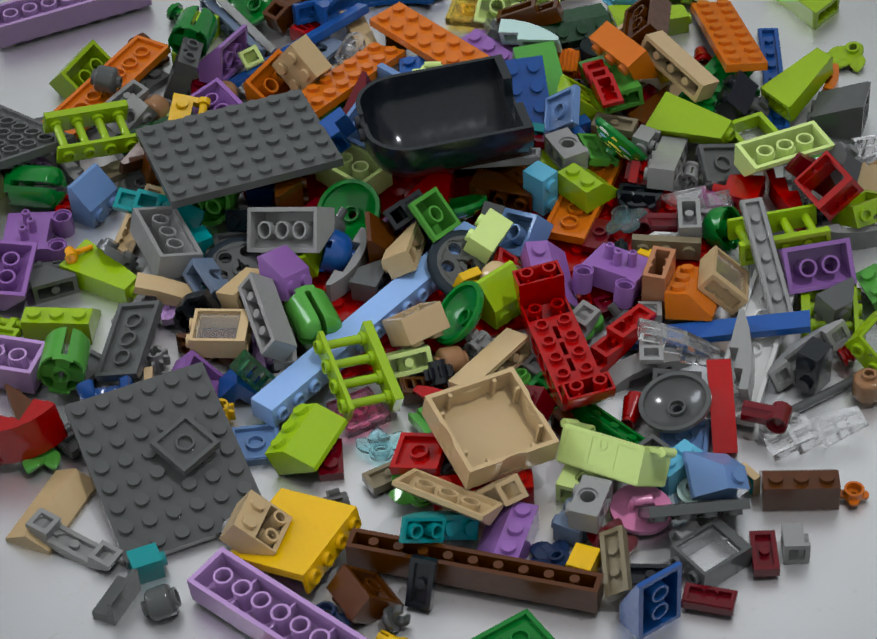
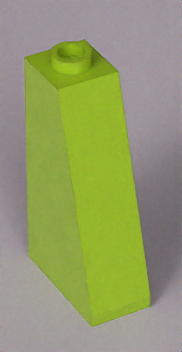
[775,0,840,30]
[608,5,692,36]
[760,48,833,122]
[645,91,736,144]
[59,239,137,303]

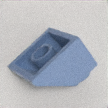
[682,451,750,500]

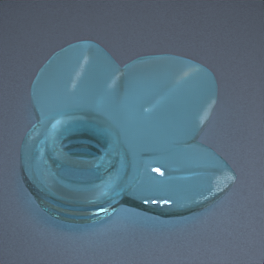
[606,205,647,235]
[356,427,402,462]

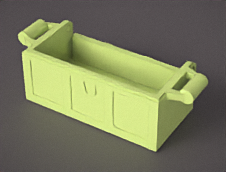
[556,418,677,487]

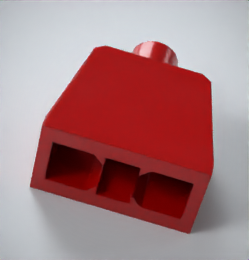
[712,174,766,216]

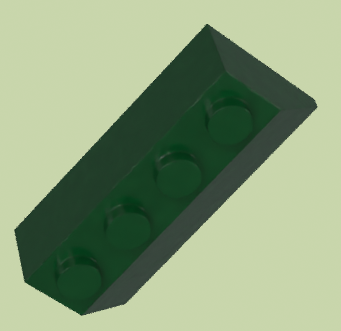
[540,3,612,50]

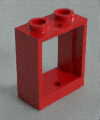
[793,150,864,221]

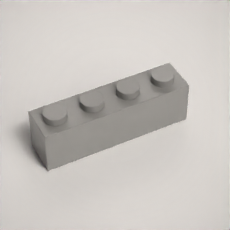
[644,135,688,191]
[238,272,298,362]

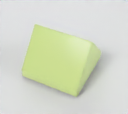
[237,44,265,71]

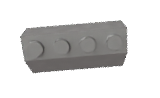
[129,206,204,279]
[247,207,335,253]

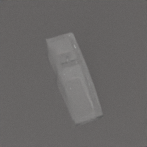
[661,185,734,213]

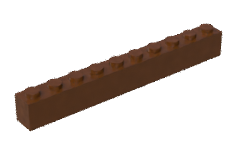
[345,527,604,614]

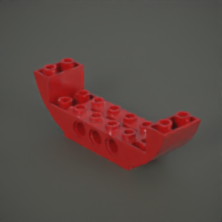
[512,260,616,411]
[0,399,68,465]

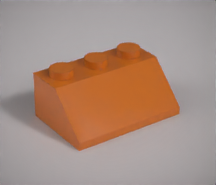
[589,21,659,80]
[243,48,291,101]
[664,264,719,321]

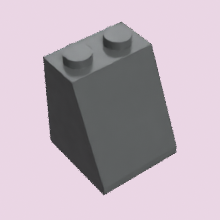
[807,81,871,142]

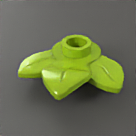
[828,41,866,73]

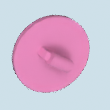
[609,485,672,536]

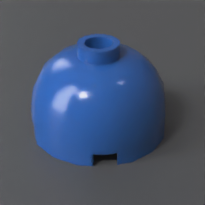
[319,229,355,274]

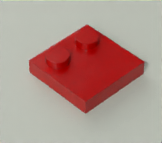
[389,432,446,476]

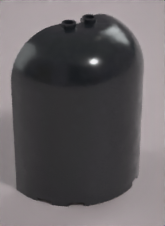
[354,54,534,178]

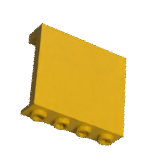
[230,488,362,594]

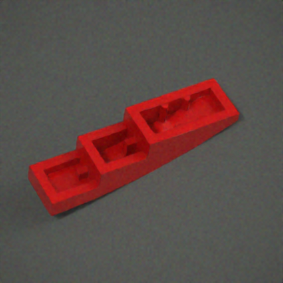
[582,59,624,109]
[763,168,806,231]
[590,303,657,373]
[706,359,738,454]

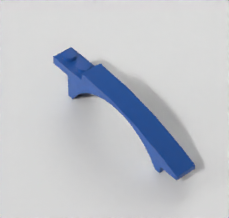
[292,0,435,25]

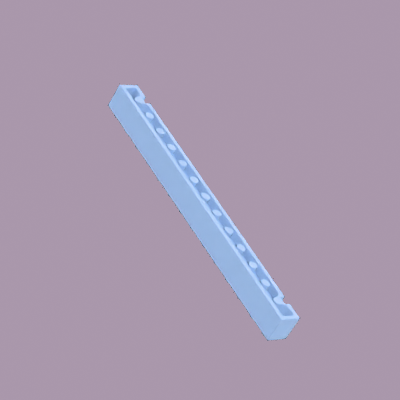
[251,221,476,428]

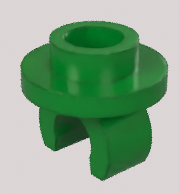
[167,3,183,22]

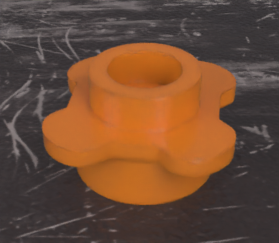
[840,481,869,507]

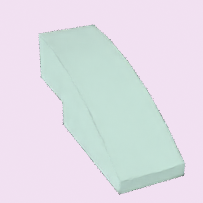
[498,19,562,52]

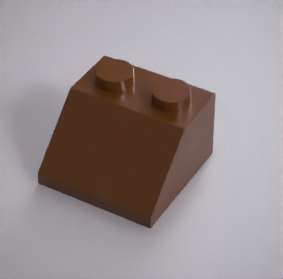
[275,176,309,207]
[365,211,399,263]
[326,564,404,625]

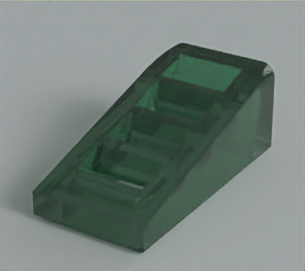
[229,350,276,393]

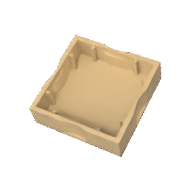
[422,367,560,490]

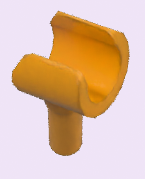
[64,244,93,264]

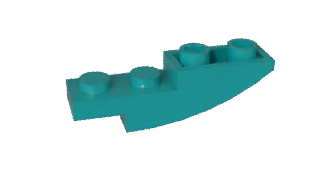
[112,187,205,228]
[399,510,479,543]

